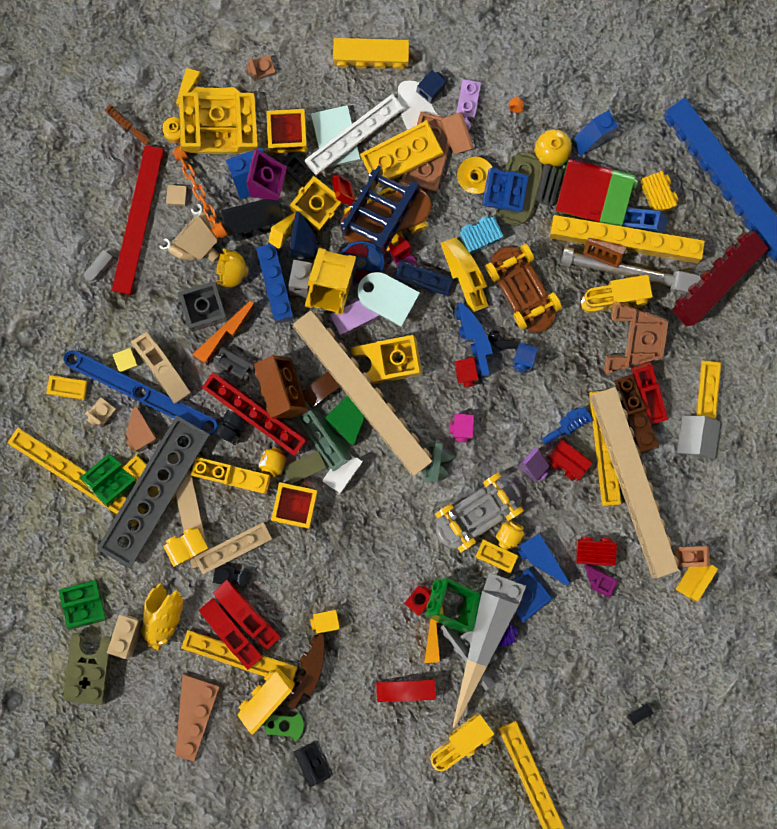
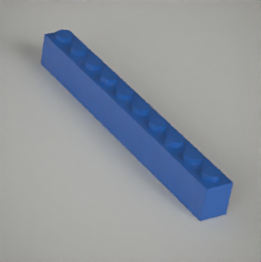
[664,97,777,262]

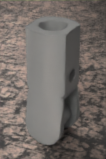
[84,250,114,283]

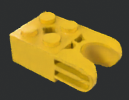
[581,275,652,313]
[351,335,423,385]
[430,713,494,771]

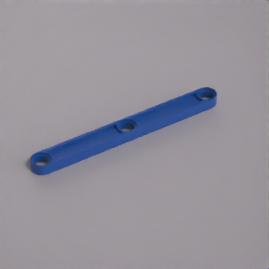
[63,350,218,435]

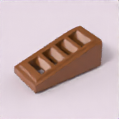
[583,238,627,268]

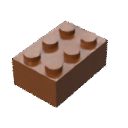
[254,355,309,420]

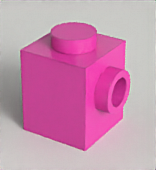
[449,414,474,443]

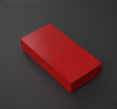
[331,174,356,206]

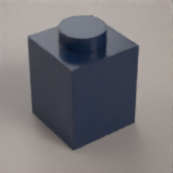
[416,70,446,103]

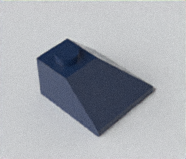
[290,211,320,259]

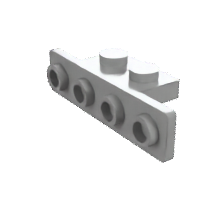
[441,624,498,691]

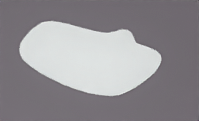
[398,81,441,130]

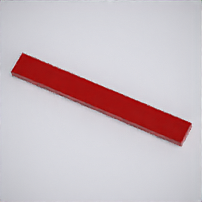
[111,145,164,295]

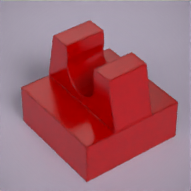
[388,236,412,263]

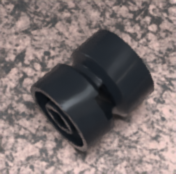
[214,409,248,445]

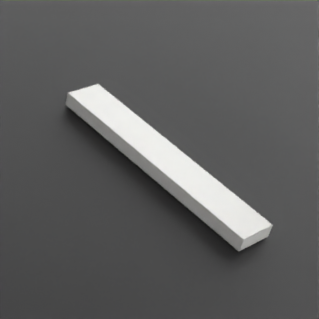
[305,94,404,176]

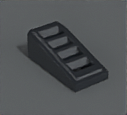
[282,152,321,187]

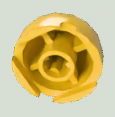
[534,129,572,168]
[216,249,248,288]

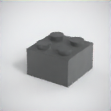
[178,281,228,332]

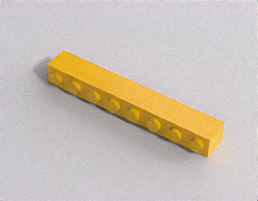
[549,215,705,264]

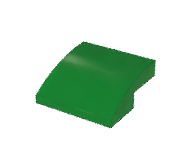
[80,454,136,507]
[58,580,106,630]

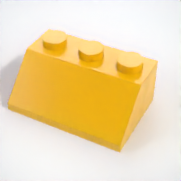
[237,668,295,735]

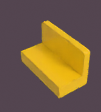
[676,565,718,602]

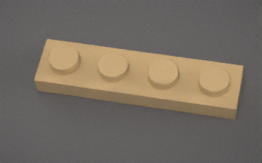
[194,522,272,575]

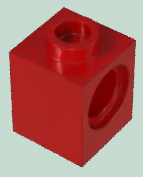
[454,357,478,388]
[404,585,432,616]

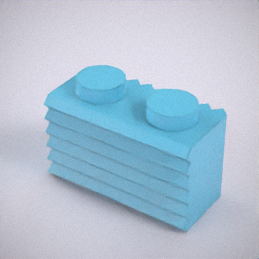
[459,216,504,254]

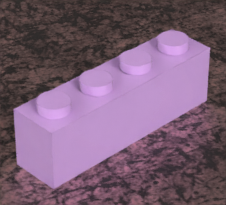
[330,290,381,338]

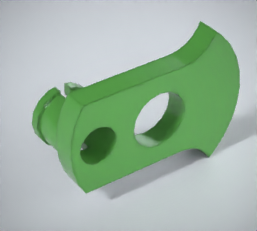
[263,712,304,742]

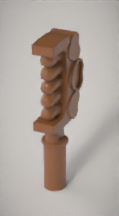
[105,104,150,145]

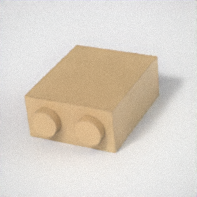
[107,615,143,659]

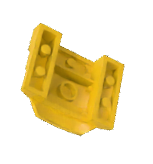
[179,87,258,154]

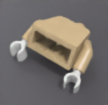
[160,204,219,262]

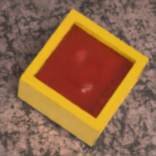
[266,109,307,154]
[271,482,318,529]

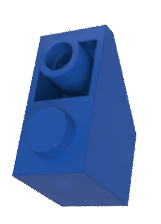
[511,342,538,374]

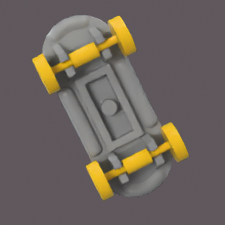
[435,472,524,553]

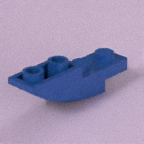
[454,302,493,378]

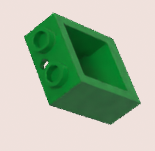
[425,578,481,632]

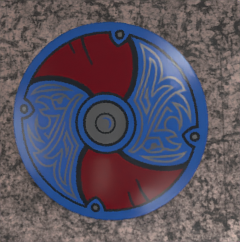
[340,241,384,283]

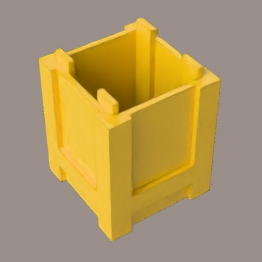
[305,248,356,315]

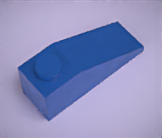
[622,208,668,234]
[518,533,570,586]

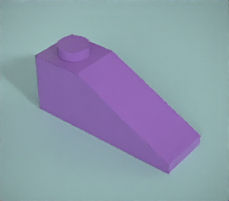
[518,448,549,482]

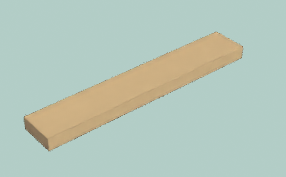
[168,454,206,569]

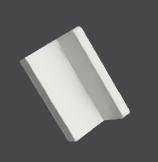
[323,453,363,494]

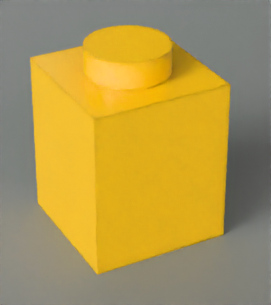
[310,610,340,634]

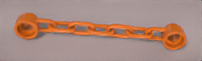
[172,145,228,239]

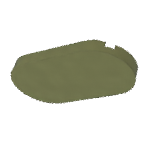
[495,152,543,226]

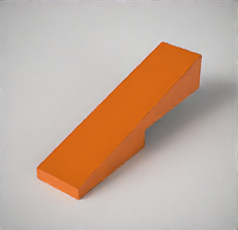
[192,301,255,365]

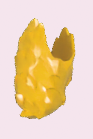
[141,583,183,651]

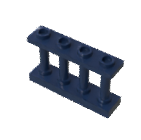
[341,165,420,255]

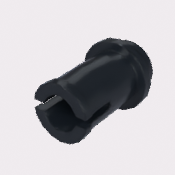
[627,703,654,725]

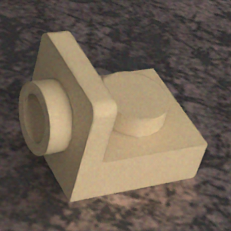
[85,398,116,427]

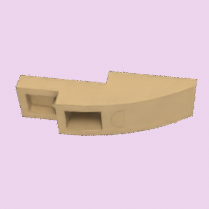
[131,331,191,404]

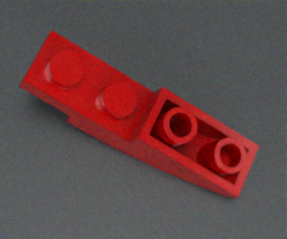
[213,579,281,651]
[198,598,263,670]

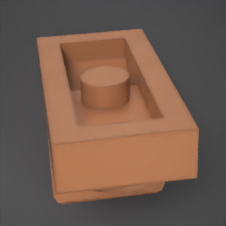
[675,546,710,567]

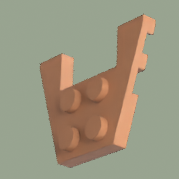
[604,302,669,374]

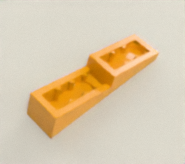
[424,604,443,663]

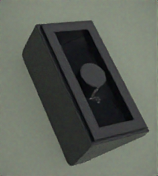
[294,741,331,787]

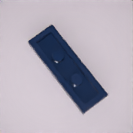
[394,260,454,296]

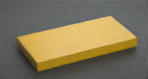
[360,120,444,188]

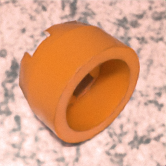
[508,97,524,113]

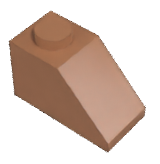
[126,406,158,453]

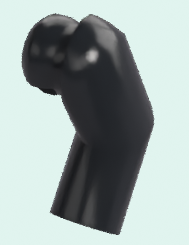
[488,329,514,349]

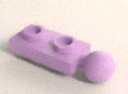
[456,79,481,132]

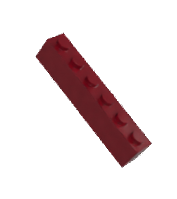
[671,231,768,326]

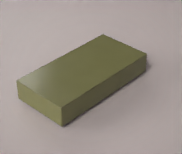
[284,451,326,485]

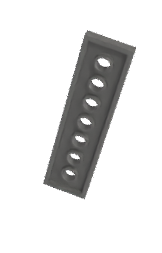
[97,415,210,569]

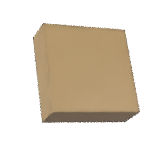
[166,185,187,206]

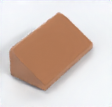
[442,112,474,154]

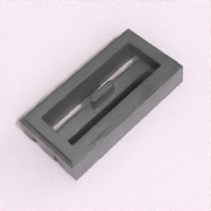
[534,164,563,207]

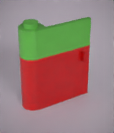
[555,158,638,227]

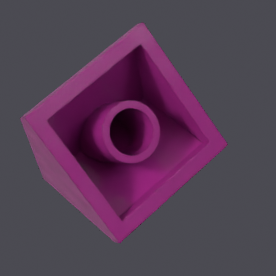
[246,149,287,200]

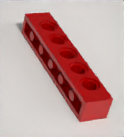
[202,372,309,456]

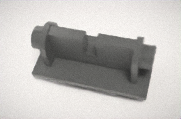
[213,347,254,380]

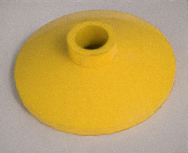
[457,157,492,194]

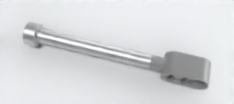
[560,247,701,295]

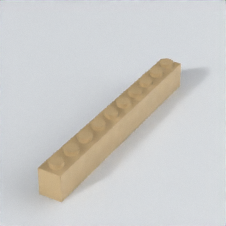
[293,310,432,477]
[589,387,679,579]

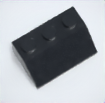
[221,199,283,241]

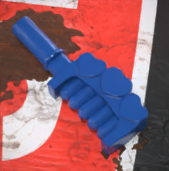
[541,407,593,445]

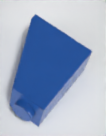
[571,110,618,157]

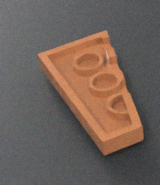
[176,674,220,762]

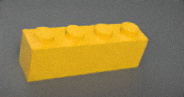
[333,38,409,70]

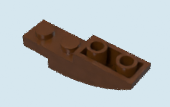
[614,375,659,454]
[286,633,325,709]

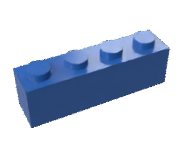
[256,244,294,324]

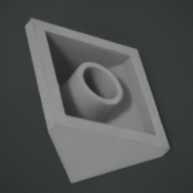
[677,415,720,459]

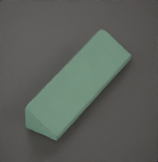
[295,400,352,471]

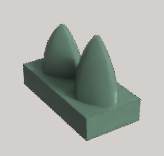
[423,443,455,482]

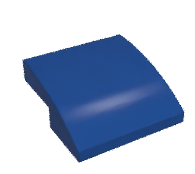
[482,168,528,213]

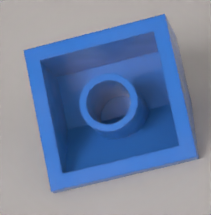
[226,147,264,200]

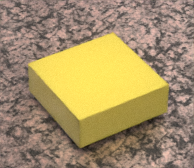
[113,348,138,373]

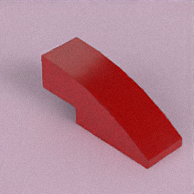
[630,362,668,425]
[376,679,436,702]

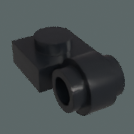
[212,565,251,588]

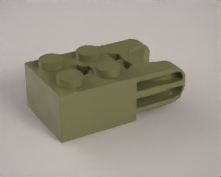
[63,633,111,705]

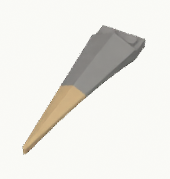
[453,573,527,728]

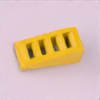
[176,68,202,108]
[268,213,295,248]

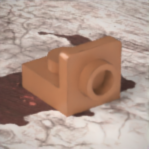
[246,55,276,81]

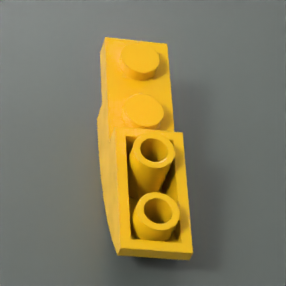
[440,238,488,312]
[191,457,271,494]

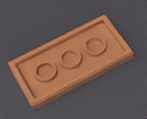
[401,111,450,194]

